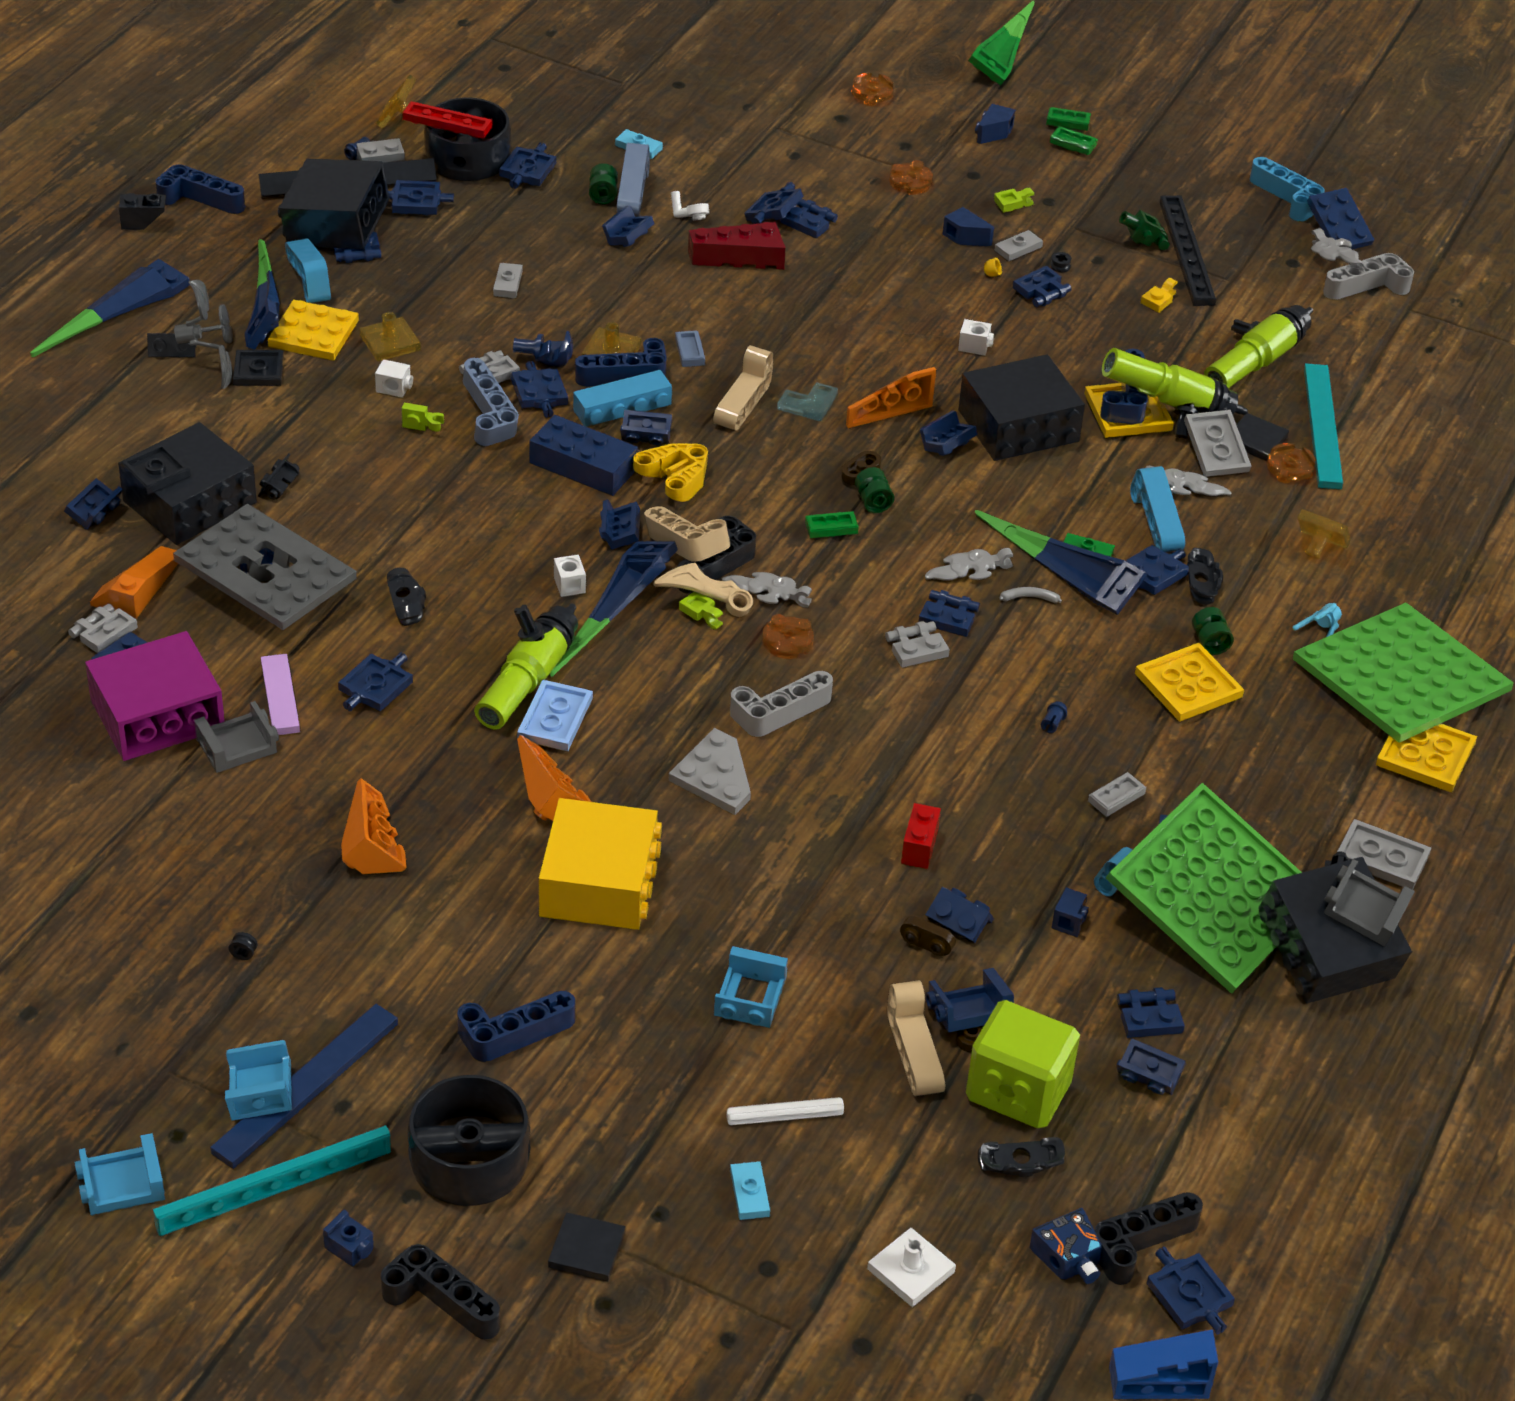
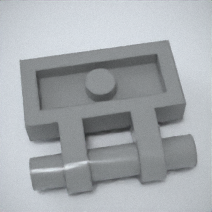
[459,350,520,383]
[68,604,138,653]
[885,621,950,668]

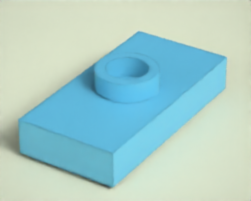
[615,129,663,159]
[730,1161,770,1220]

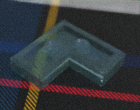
[777,382,838,421]

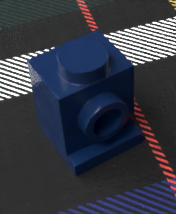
[1051,887,1089,938]
[323,1210,374,1267]

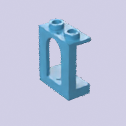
[714,946,788,1028]

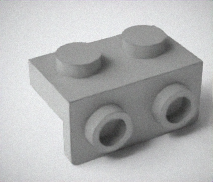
[356,138,405,163]

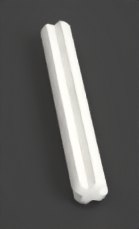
[727,1097,844,1125]

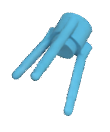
[1293,603,1342,638]

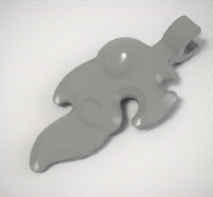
[1311,228,1361,264]
[1146,466,1231,496]
[925,548,1013,580]
[722,572,812,607]

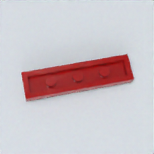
[402,101,492,138]

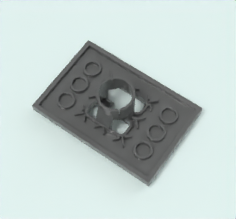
[173,504,357,630]

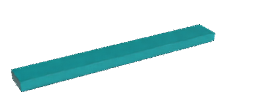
[1304,364,1343,489]
[153,1126,391,1236]

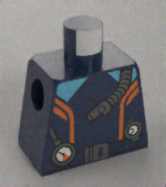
[1029,1208,1102,1284]

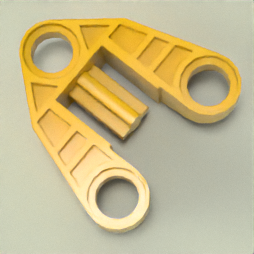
[633,443,708,502]

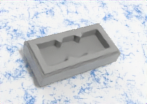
[995,230,1043,261]
[493,263,523,298]
[1088,772,1146,817]

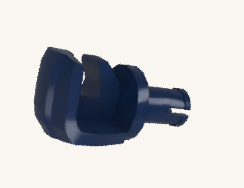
[513,331,573,367]

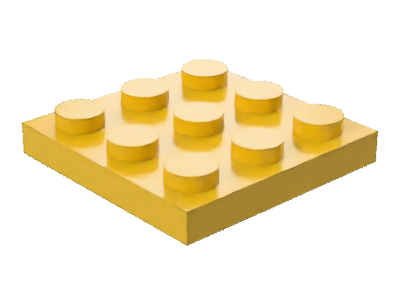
[268,300,359,361]
[1084,383,1174,438]
[1135,643,1244,722]
[1376,724,1477,793]

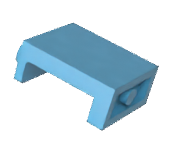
[225,1040,292,1121]
[75,1133,165,1215]

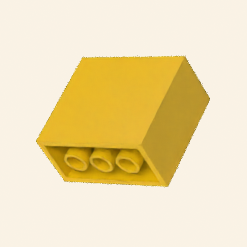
[539,798,662,930]

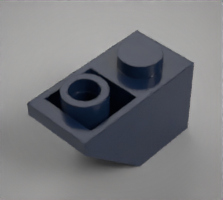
[975,104,1016,144]
[943,207,994,247]

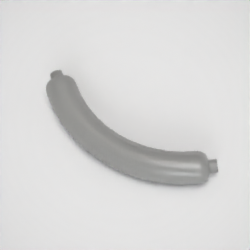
[999,587,1062,604]

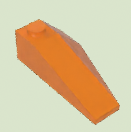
[846,367,936,428]
[90,546,178,619]
[517,735,592,821]
[341,778,406,874]

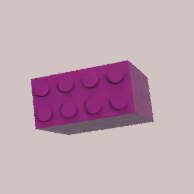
[85,631,225,761]

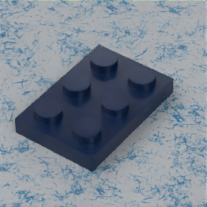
[1307,188,1374,249]

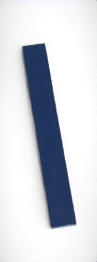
[210,1004,398,1169]

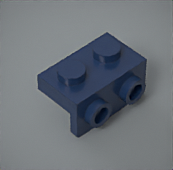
[602,206,655,247]
[620,410,672,446]
[920,411,978,455]
[64,478,123,530]
[599,499,640,549]
[925,886,994,944]
[1116,1038,1186,1095]

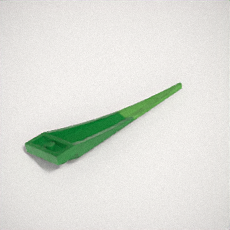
[968,1,1035,86]

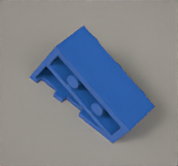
[1109,1329,1218,1399]

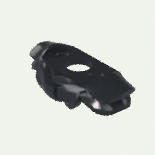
[1187,547,1224,604]
[387,567,426,626]
[978,1137,1065,1177]

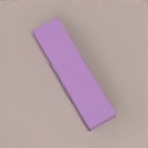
[261,654,300,735]

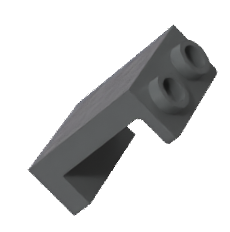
[194,701,279,773]
[1324,859,1415,946]

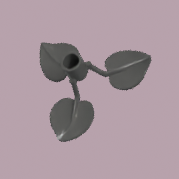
[174,280,233,389]

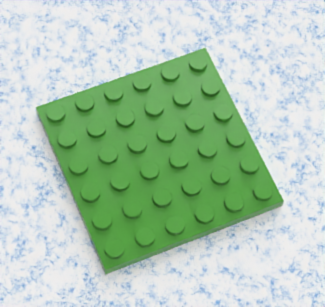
[1293,603,1514,743]
[1105,783,1302,994]

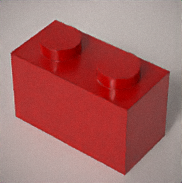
[901,803,941,869]

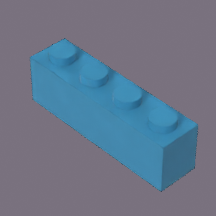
[573,370,672,427]

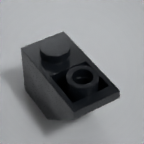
[119,193,166,230]

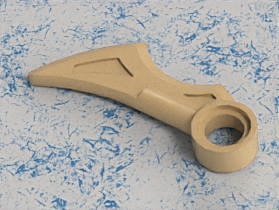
[654,563,753,617]

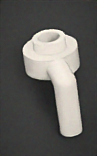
[671,191,709,220]

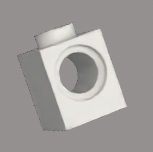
[958,319,994,356]
[375,359,413,398]
[554,555,586,597]

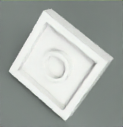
[867,1228,956,1307]

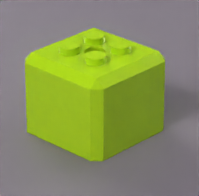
[966,1000,1080,1128]

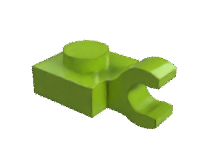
[994,188,1034,213]
[402,403,444,432]
[679,592,723,630]

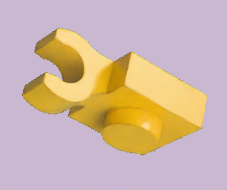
[1141,278,1177,313]

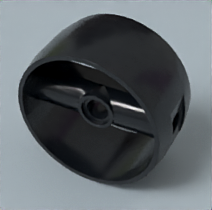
[424,97,511,181]
[407,1075,531,1206]

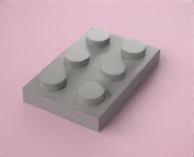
[1184,410,1251,477]
[1337,819,1431,890]

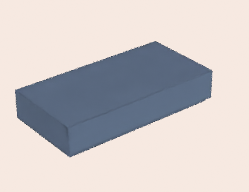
[675,331,705,367]

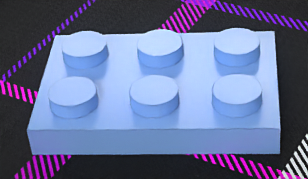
[517,680,593,751]

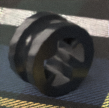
[1051,252,1072,273]
[228,932,258,960]

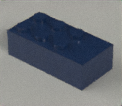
[529,415,638,496]

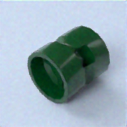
[589,163,618,204]
[855,467,895,513]
[1191,607,1234,655]

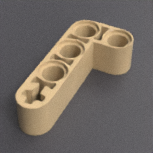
[713,345,773,430]
[644,506,730,562]
[888,980,945,1096]

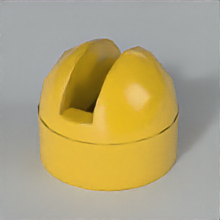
[984,258,1002,277]

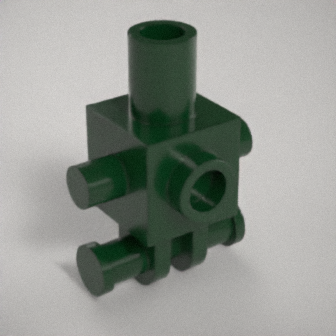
[1119,210,1169,250]

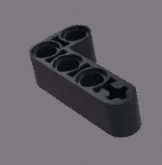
[678,516,756,593]
[1095,1192,1203,1285]
[381,1244,500,1340]

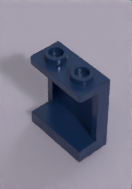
[925,968,1014,1032]

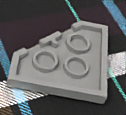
[669,728,751,815]

